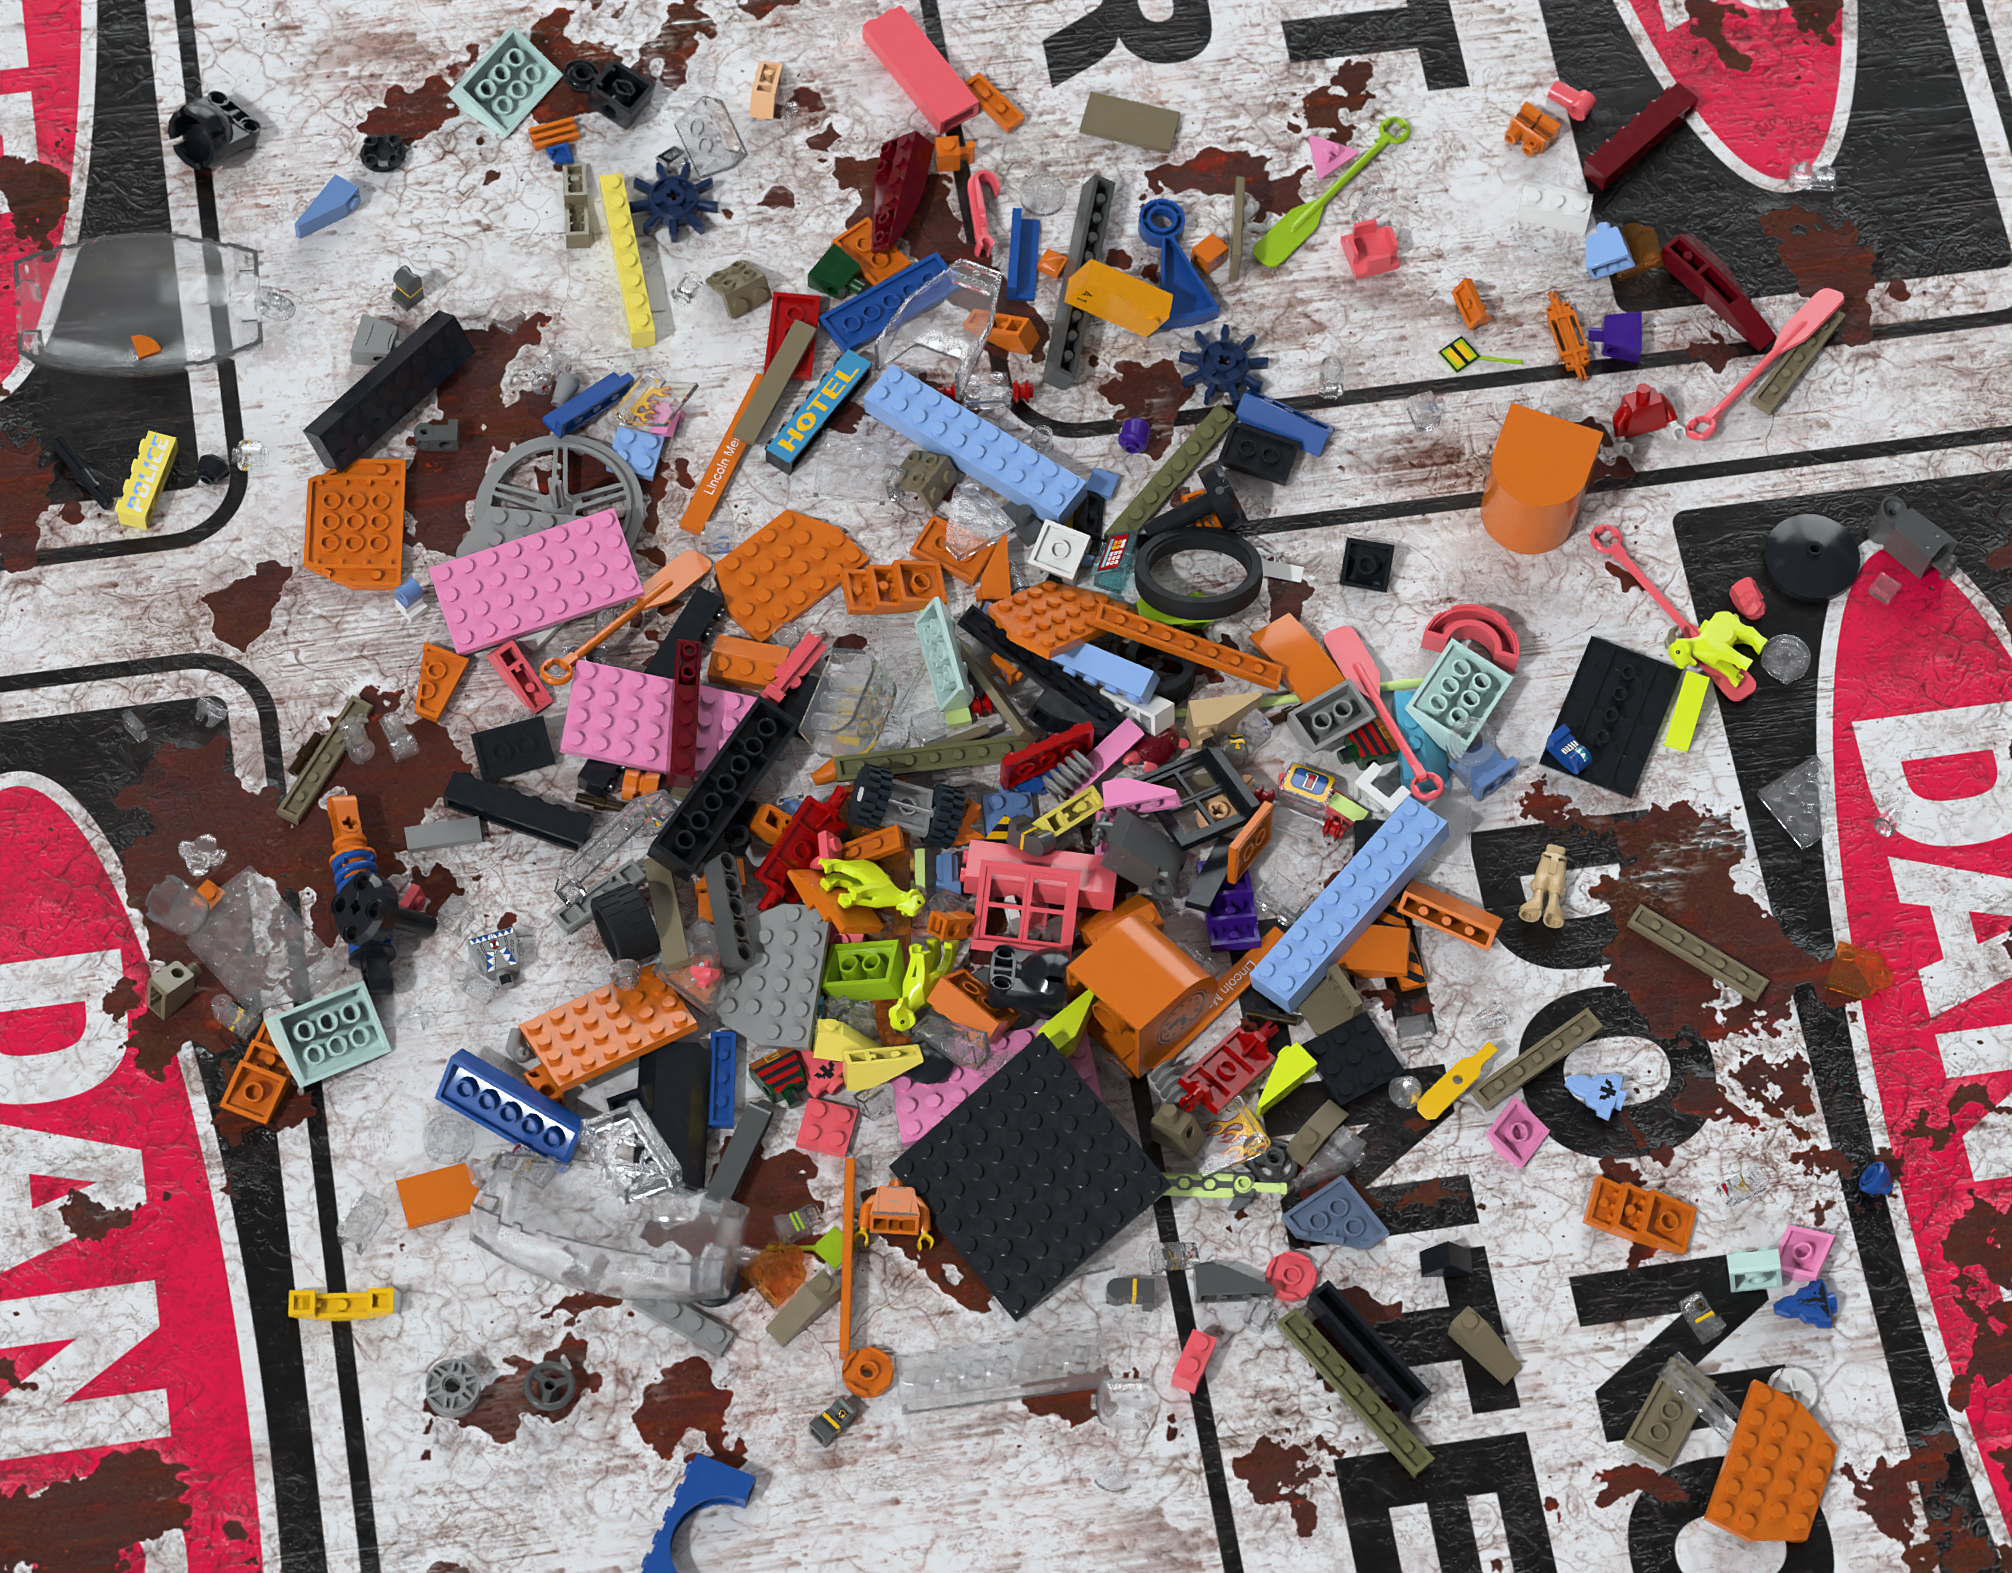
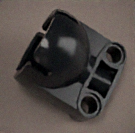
[168,91,261,169]
[987,945,1069,1020]

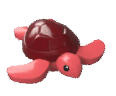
[1122,724,1190,782]

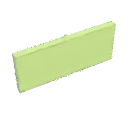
[1326,792,1369,822]

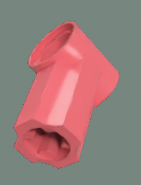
[1547,80,1597,121]

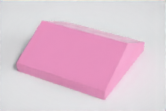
[1485,1096,1550,1168]
[1778,1225,1836,1282]

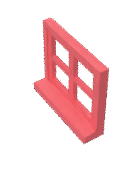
[970,859,1081,961]

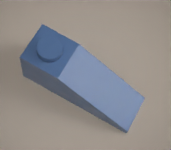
[295,174,361,239]

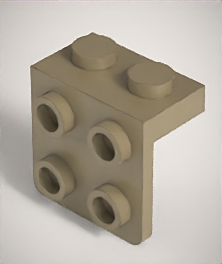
[705,260,773,319]
[888,450,960,511]
[1297,963,1364,1036]

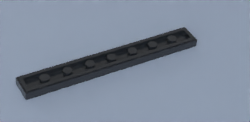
[957,604,1126,736]

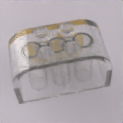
[798,647,897,758]

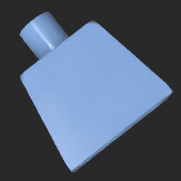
[1586,222,1636,280]

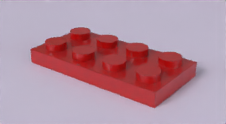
[764,291,821,381]
[1000,721,1094,790]

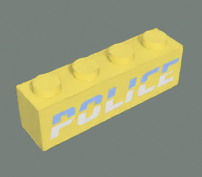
[115,431,178,530]

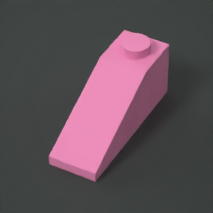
[1102,778,1182,820]

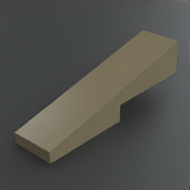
[563,163,590,249]

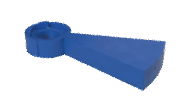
[1138,198,1220,329]

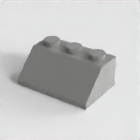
[1286,678,1377,754]

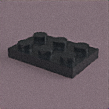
[1218,421,1300,486]
[470,715,555,781]

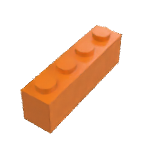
[1397,879,1503,951]

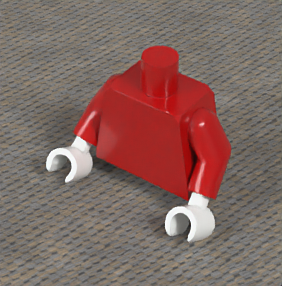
[1612,383,1686,455]

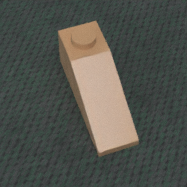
[750,61,783,120]

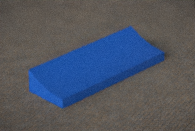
[435,1048,592,1173]

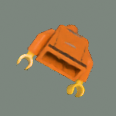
[853,1179,934,1251]

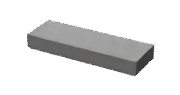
[404,816,483,853]

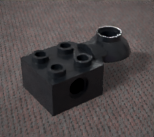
[563,59,656,130]

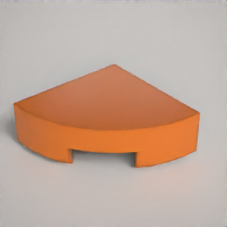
[131,335,162,360]

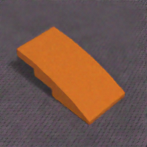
[840,560,948,615]
[1249,613,1345,705]
[787,869,884,934]
[1337,925,1411,979]
[219,1020,294,1125]
[1582,1175,1697,1255]

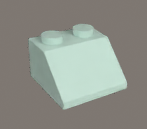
[1727,1247,1783,1292]

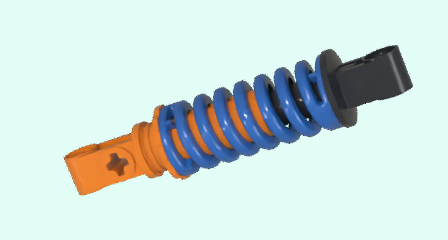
[327,795,397,996]

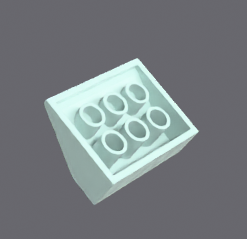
[447,26,563,138]
[914,596,974,713]
[1405,638,1514,760]
[264,980,392,1088]

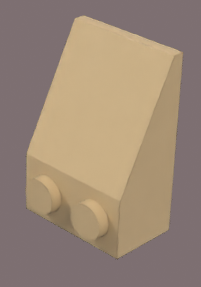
[1185,691,1262,750]

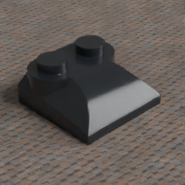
[1339,537,1395,593]

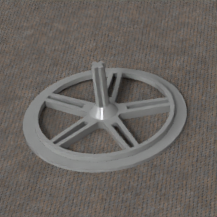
[475,435,644,552]

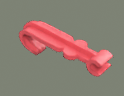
[967,169,1001,257]
[760,632,827,706]

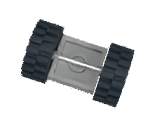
[848,763,966,849]

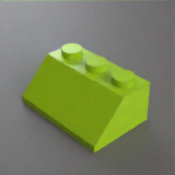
[1134,592,1214,630]
[821,939,906,1003]

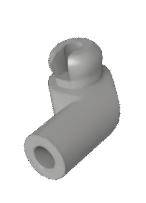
[506,1028,530,1063]

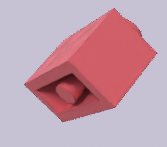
[1171,1329,1217,1394]

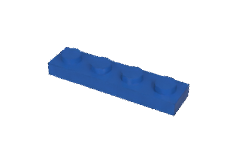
[708,1031,736,1129]

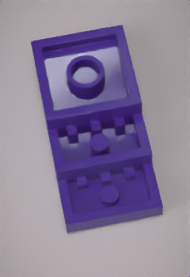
[1196,861,1261,953]

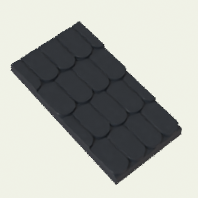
[1539,635,1683,799]

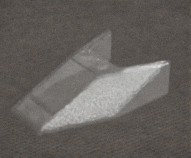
[874,258,1003,401]

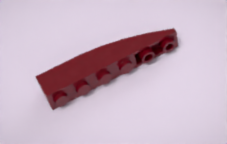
[665,639,702,789]

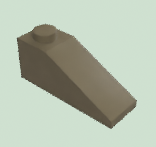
[1285,1099,1349,1168]
[765,1269,841,1347]
[1447,1306,1523,1386]

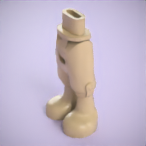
[1519,844,1567,928]

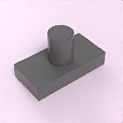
[999,501,1043,548]

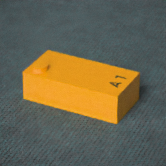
[1064,259,1173,338]

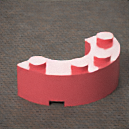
[1420,604,1520,674]

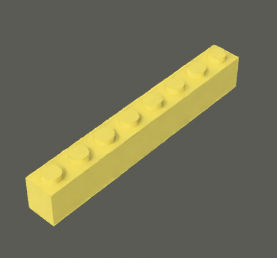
[599,173,655,349]

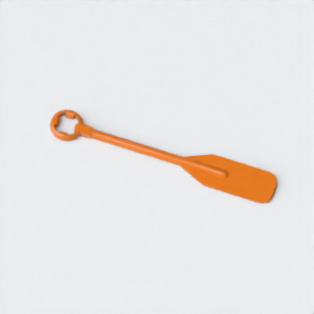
[539,550,712,686]

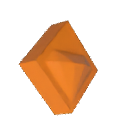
[1037,248,1067,279]

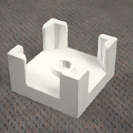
[1028,519,1092,587]
[1353,762,1411,822]

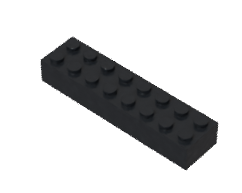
[303,310,476,473]
[646,695,801,883]

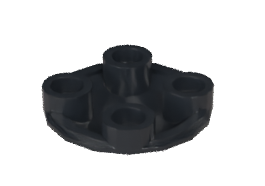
[360,134,407,173]
[906,1039,954,1084]

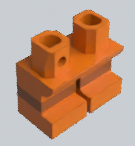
[1504,101,1561,157]

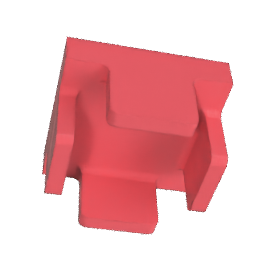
[1340,219,1400,280]

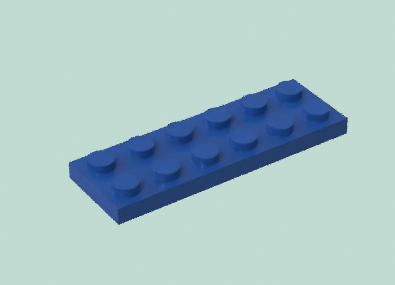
[818,252,963,354]

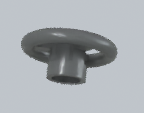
[1248,1139,1299,1183]
[523,1361,576,1411]

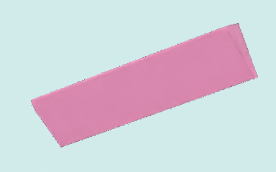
[1066,718,1145,799]

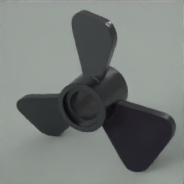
[703,801,771,869]

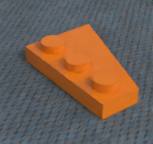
[415,642,469,723]

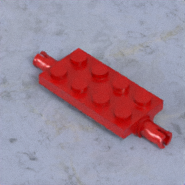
[753,785,850,913]
[1177,1021,1279,1116]

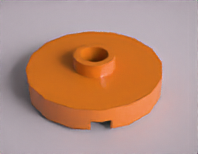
[842,1347,894,1399]

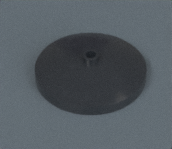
[1763,514,1860,602]

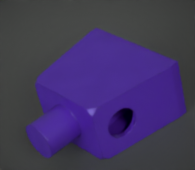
[1588,312,1642,363]

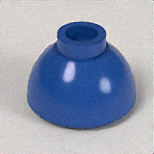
[1859,1161,1894,1196]

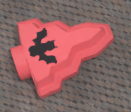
[795,1047,845,1099]

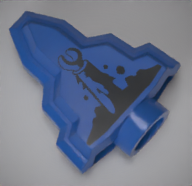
[1773,1279,1837,1329]

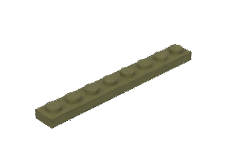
[1104,404,1237,548]
[833,735,1029,783]
[1276,1307,1435,1478]

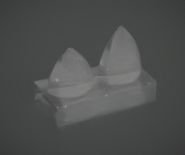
[1788,160,1836,192]

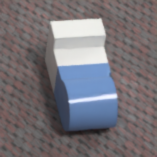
[394,577,428,623]

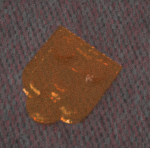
[1617,223,1664,280]
[1825,941,1893,999]
[739,1241,807,1310]

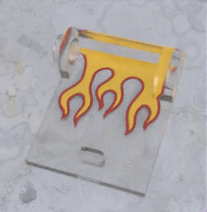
[613,368,699,427]
[1188,1095,1271,1180]

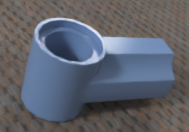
[935,852,961,902]

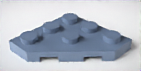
[1281,1174,1390,1250]

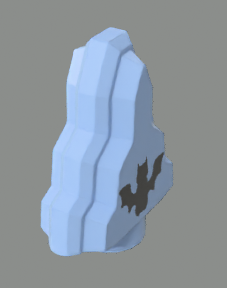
[1565,1073,1627,1121]

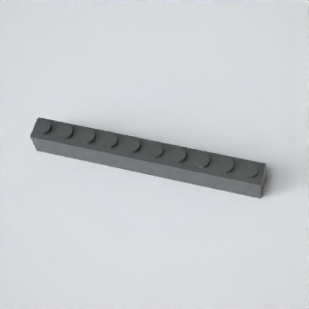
[1042,174,1115,390]

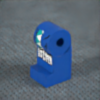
[1545,724,1592,774]

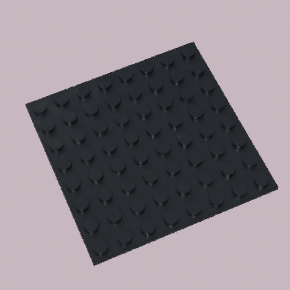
[888,1032,1173,1322]

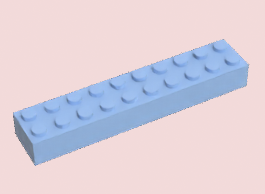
[863,364,1087,525]
[1249,796,1450,1015]

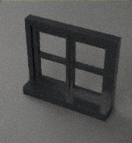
[1133,737,1261,852]

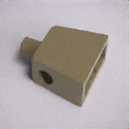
[146,961,202,1021]
[1150,1103,1206,1159]

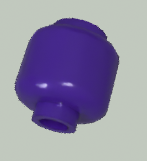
[1118,417,1151,454]

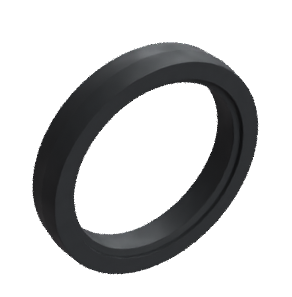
[1134,526,1263,620]

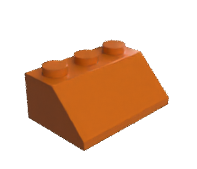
[707,634,791,692]
[1074,894,1164,950]
[926,968,1021,1047]

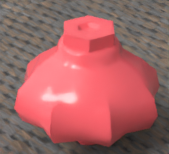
[690,960,721,989]

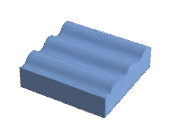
[1087,467,1119,501]

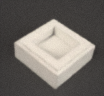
[1003,895,1021,930]

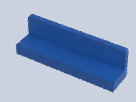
[1006,208,1040,301]
[542,372,634,439]
[1235,389,1335,457]

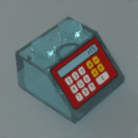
[1091,530,1139,595]

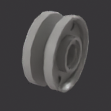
[425,1359,481,1419]

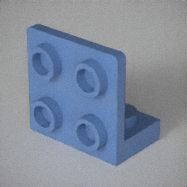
[1448,739,1519,801]

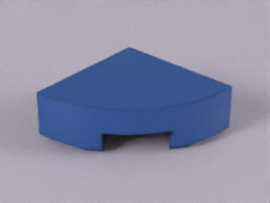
[545,142,574,166]

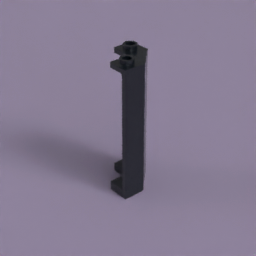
[632,1042,712,1198]

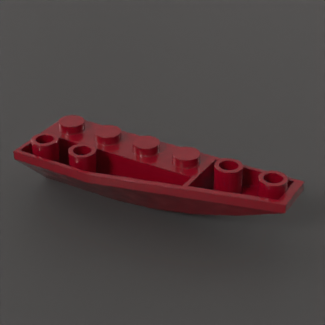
[871,131,935,254]
[1659,234,1777,352]

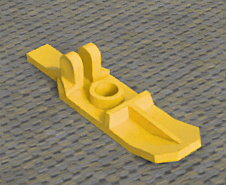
[1417,1042,1498,1120]

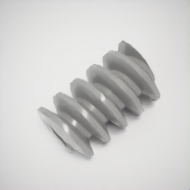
[1042,749,1096,803]
[1150,1059,1201,1113]

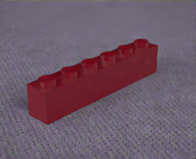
[1583,82,1699,190]

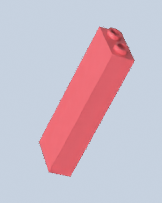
[862,5,979,135]
[959,839,1117,911]

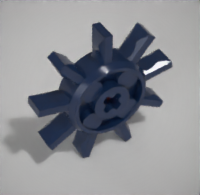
[629,162,718,243]
[1179,324,1269,408]

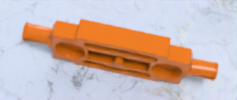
[1546,290,1590,382]

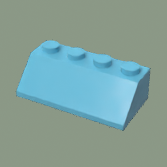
[1391,691,1450,792]

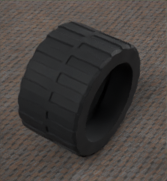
[1124,640,1198,706]
[590,883,660,968]

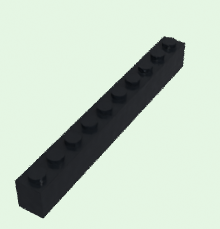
[577,586,726,797]

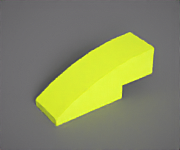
[1664,670,1710,752]

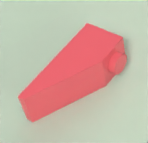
[486,640,553,715]

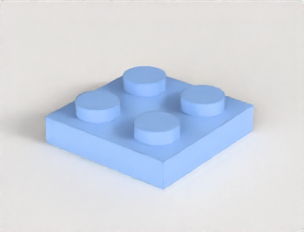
[606,426,665,481]

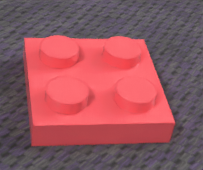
[796,1098,858,1159]

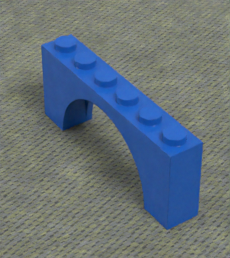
[641,1453,756,1573]

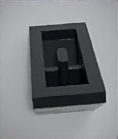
[1419,1241,1473,1277]

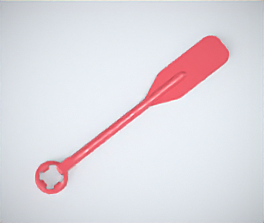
[1685,288,1845,441]
[1590,524,1756,701]
[1323,626,1445,801]

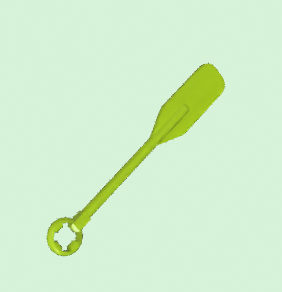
[1252,116,1411,268]

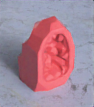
[1729,577,1766,620]

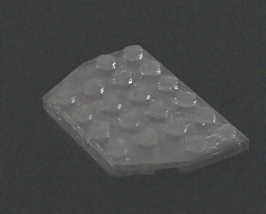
[187,865,346,1015]

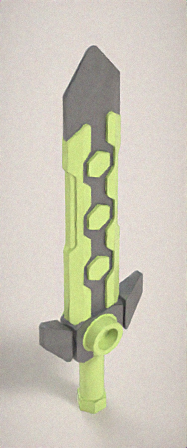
[1161,1162,1287,1211]

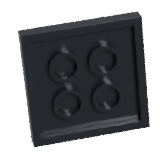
[1301,1012,1406,1108]

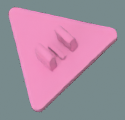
[1309,135,1357,180]

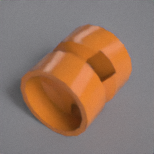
[621,768,661,805]

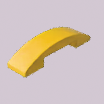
[288,1288,394,1321]

